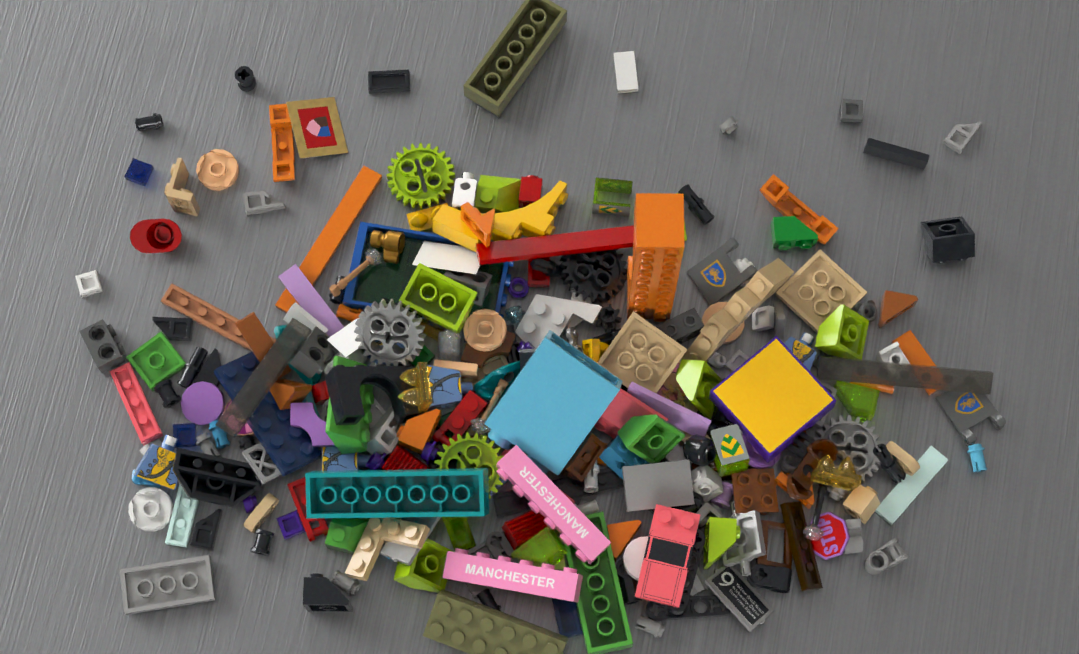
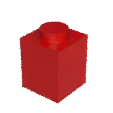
[519,175,543,208]

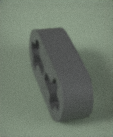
[486,531,518,563]

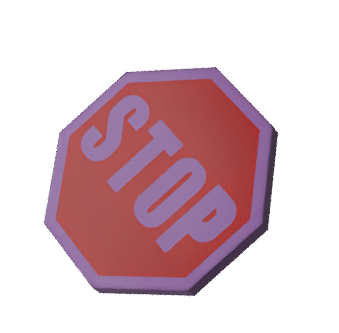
[808,511,850,560]

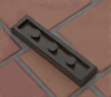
[780,502,823,591]

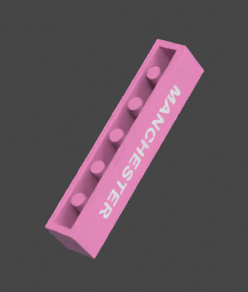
[496,445,611,564]
[443,548,583,603]

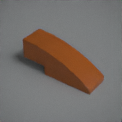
[235,312,291,380]

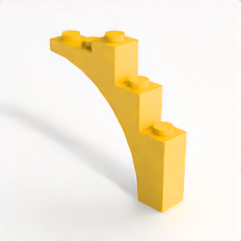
[433,181,568,252]

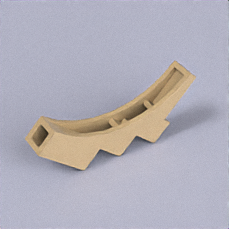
[681,258,794,363]

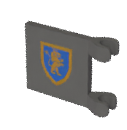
[687,238,758,305]
[935,376,1006,447]

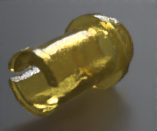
[419,318,446,342]

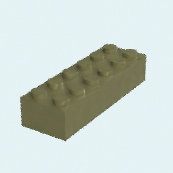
[463,0,567,117]
[423,589,569,654]

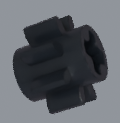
[596,304,622,332]

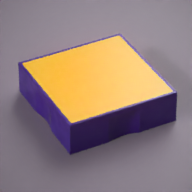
[709,336,837,463]

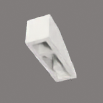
[367,406,405,455]

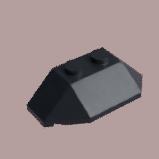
[173,448,265,507]

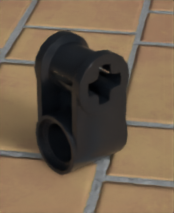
[747,564,792,593]

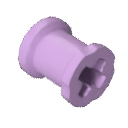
[711,481,733,510]

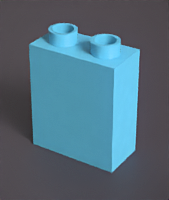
[485,330,623,475]

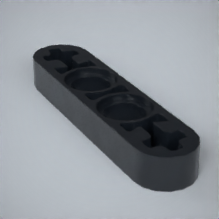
[667,529,705,615]
[645,595,731,621]

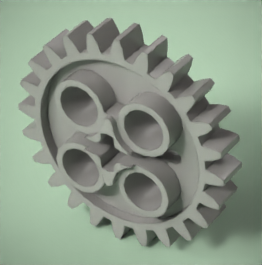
[354,299,426,366]
[813,415,883,487]

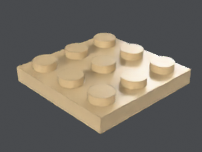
[775,250,867,334]
[597,311,687,394]

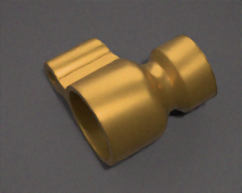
[370,230,405,264]

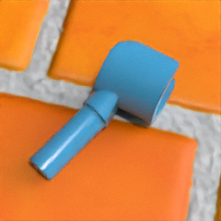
[132,470,161,489]

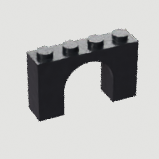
[325,364,425,425]

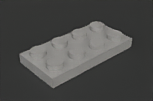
[120,555,216,615]

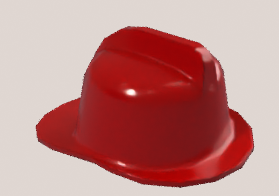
[130,218,182,253]

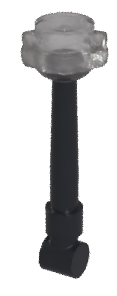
[803,477,830,541]

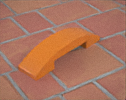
[269,104,295,182]
[759,174,839,245]

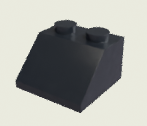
[921,216,975,264]
[303,573,353,612]

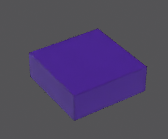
[276,510,306,540]

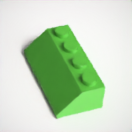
[325,356,374,454]

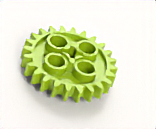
[386,142,455,210]
[434,432,504,499]

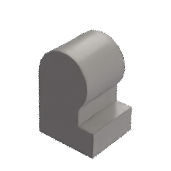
[843,518,863,554]

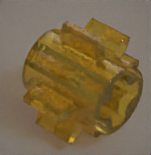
[661,384,687,407]

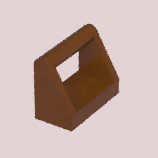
[560,432,606,482]
[756,520,792,569]

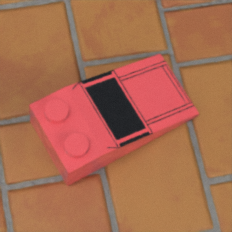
[635,504,700,608]

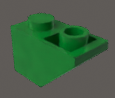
[771,216,818,250]

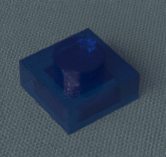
[124,158,154,186]
[173,423,197,448]

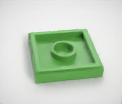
[126,331,186,392]

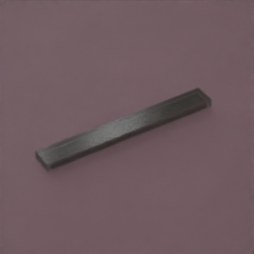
[816,356,994,394]

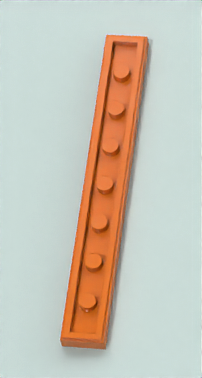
[275,166,382,313]

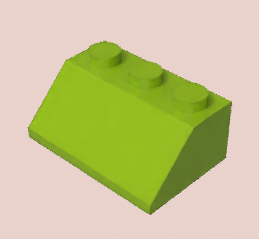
[399,263,478,335]

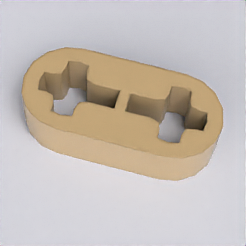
[886,441,920,476]
[244,493,279,533]

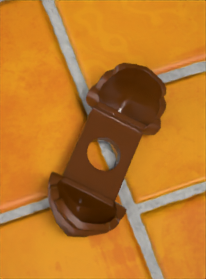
[787,438,838,500]

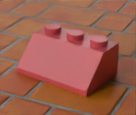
[594,388,668,439]

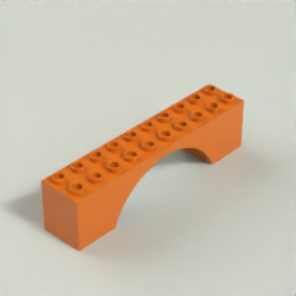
[627,193,685,322]

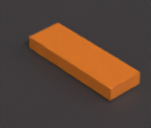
[892,330,948,396]

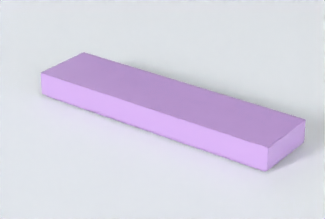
[278,264,344,337]
[627,382,711,437]

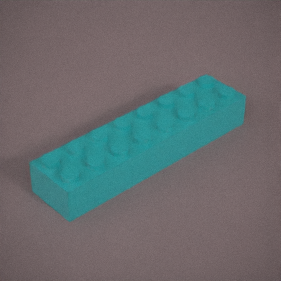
[305,468,489,518]

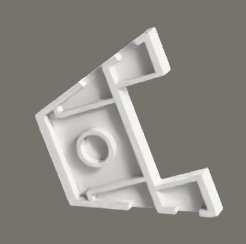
[515,294,603,348]

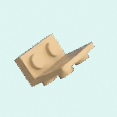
[164,158,200,216]

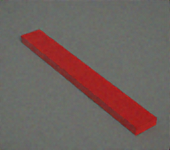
[476,225,634,265]

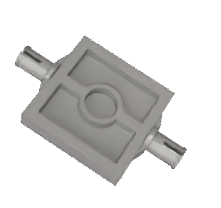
[722,501,766,576]

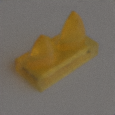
[398,362,432,412]
[811,455,862,491]

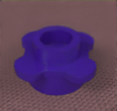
[421,441,439,465]
[366,451,386,470]

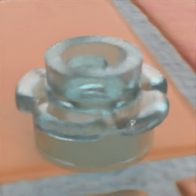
[505,305,525,324]

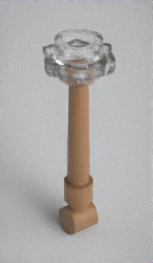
[329,249,382,297]
[470,379,508,435]

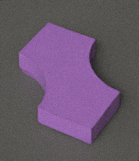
[290,402,335,447]

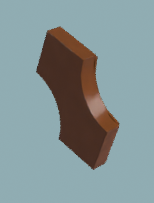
[461,331,516,369]

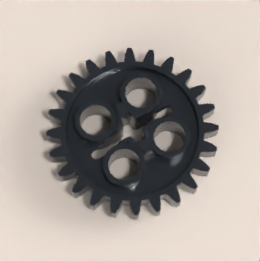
[559,249,627,303]

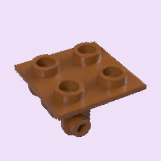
[731,468,779,515]

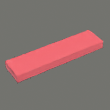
[109,362,163,446]

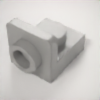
[696,502,723,529]

